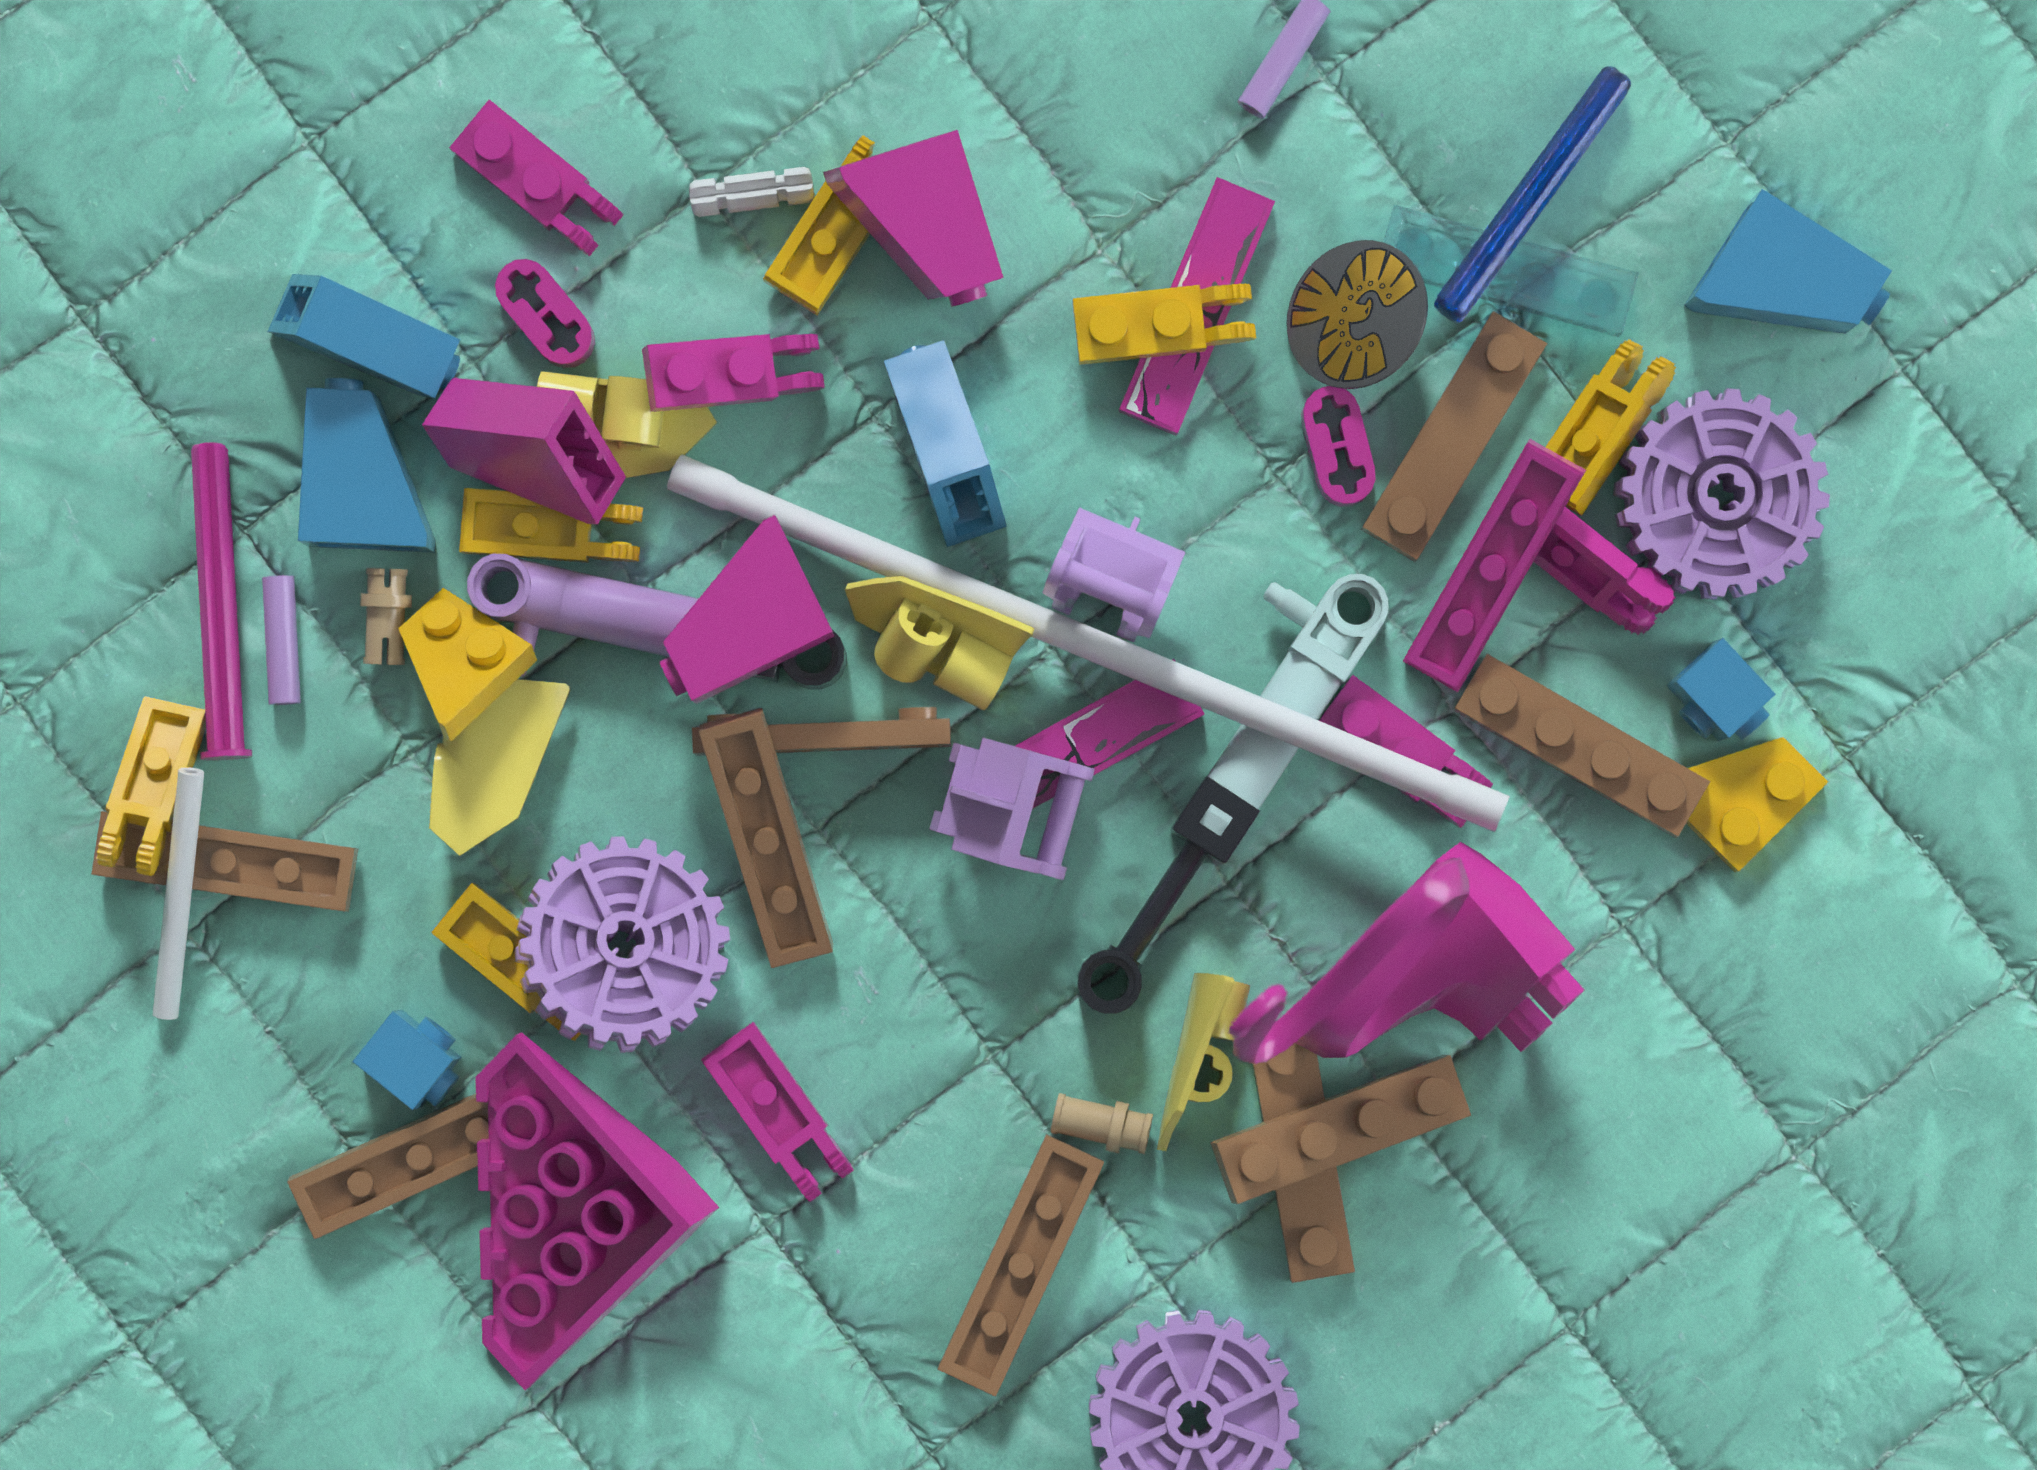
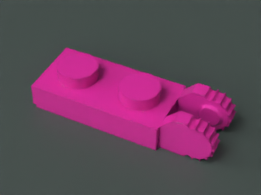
[449,99,624,256]
[642,333,825,412]
[1534,507,1676,635]
[1318,675,1493,828]
[701,1022,854,1202]

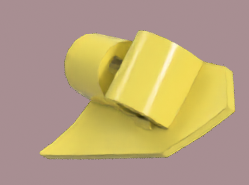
[537,371,717,478]
[845,576,1034,711]
[429,679,571,856]
[1157,973,1250,1151]

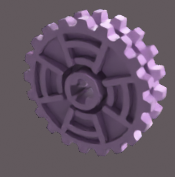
[1613,388,1830,600]
[515,836,730,1053]
[1088,1309,1300,1470]

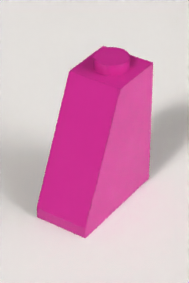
[823,130,1004,307]
[422,378,626,525]
[660,515,835,704]

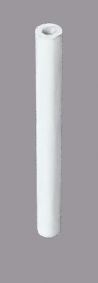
[153,768,204,1020]

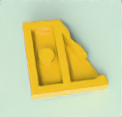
[398,588,537,742]
[1686,737,1828,872]

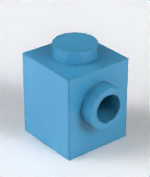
[1666,638,1776,741]
[352,1010,462,1110]

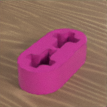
[495,259,595,368]
[1301,386,1376,507]

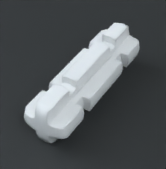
[689,167,814,217]

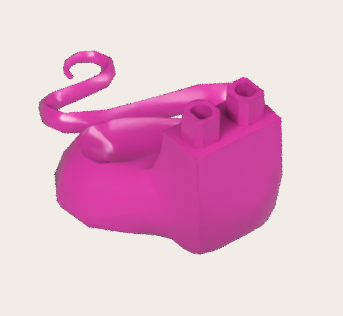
[1228,842,1585,1064]

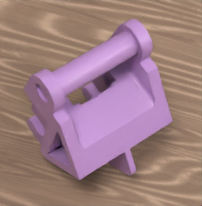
[1042,508,1186,642]
[929,737,1095,880]

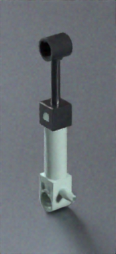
[1077,574,1388,1014]

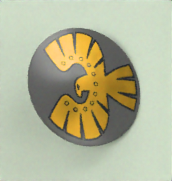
[1287,240,1428,389]

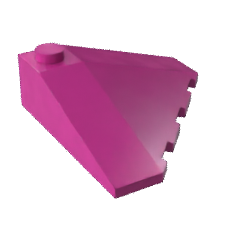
[475,1032,719,1390]

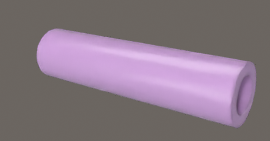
[1237,0,1331,119]
[262,575,301,705]

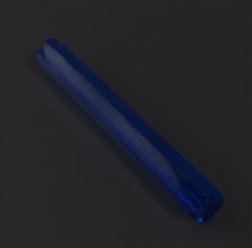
[1434,66,1631,323]

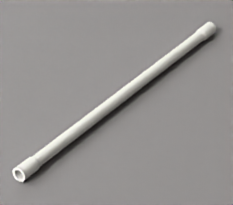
[667,455,1510,832]

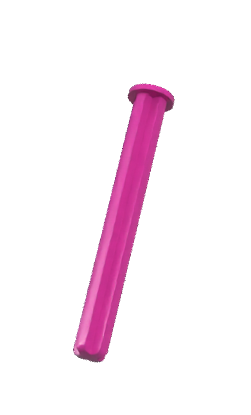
[191,442,252,761]

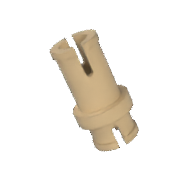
[360,568,412,665]
[1051,1093,1153,1154]

